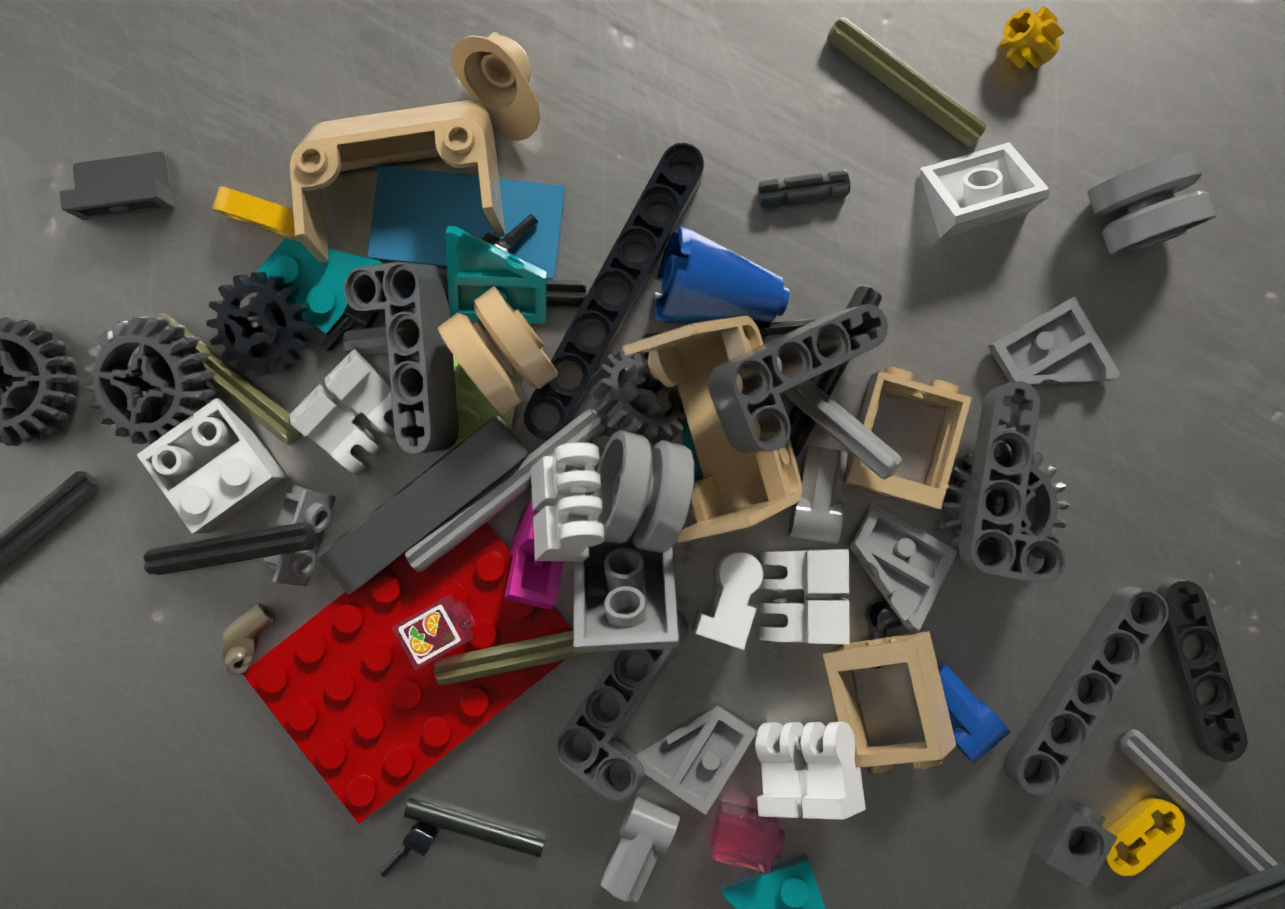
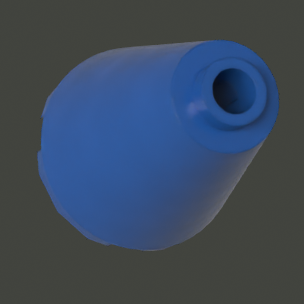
[653,226,789,323]

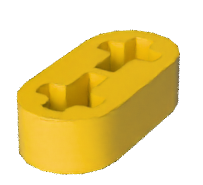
[212,186,298,239]
[1104,796,1185,876]

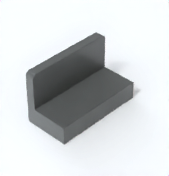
[60,151,175,220]

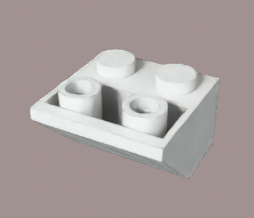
[137,398,288,534]

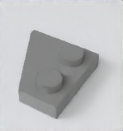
[988,297,1121,385]
[849,503,958,633]
[635,705,757,815]

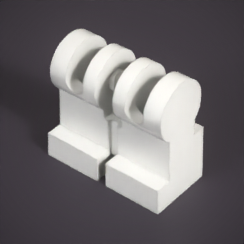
[290,348,395,476]
[531,443,605,562]
[758,548,850,645]
[691,552,763,650]
[755,722,866,820]

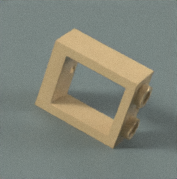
[844,367,972,509]
[823,631,956,773]

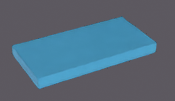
[367,165,566,279]

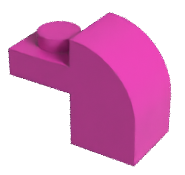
[504,499,564,610]

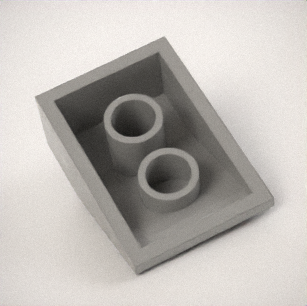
[574,536,679,653]

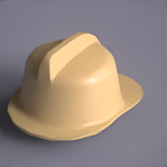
[451,32,540,141]

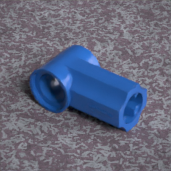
[913,663,1011,764]

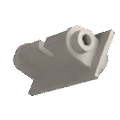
[262,484,335,586]

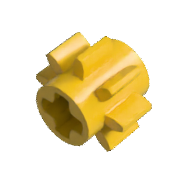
[1000,6,1064,69]

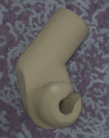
[222,603,274,675]

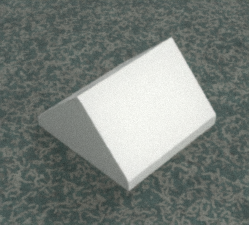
[920,142,1049,238]

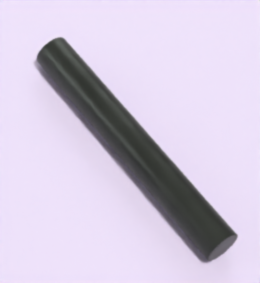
[403,798,546,858]

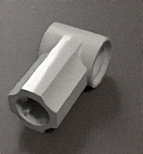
[788,446,848,545]
[600,796,680,903]

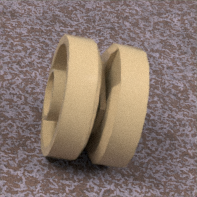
[437,286,560,415]

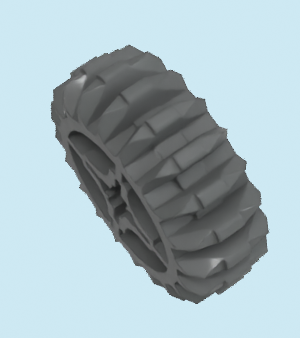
[83,316,217,445]
[0,318,80,446]
[937,442,1070,566]

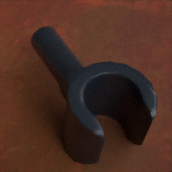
[482,214,538,253]
[319,304,380,352]
[867,600,903,669]
[378,821,438,877]

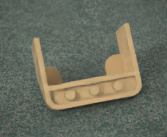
[290,100,506,263]
[622,316,802,543]

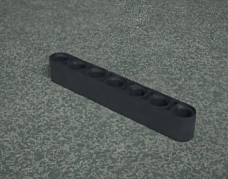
[523,143,704,441]

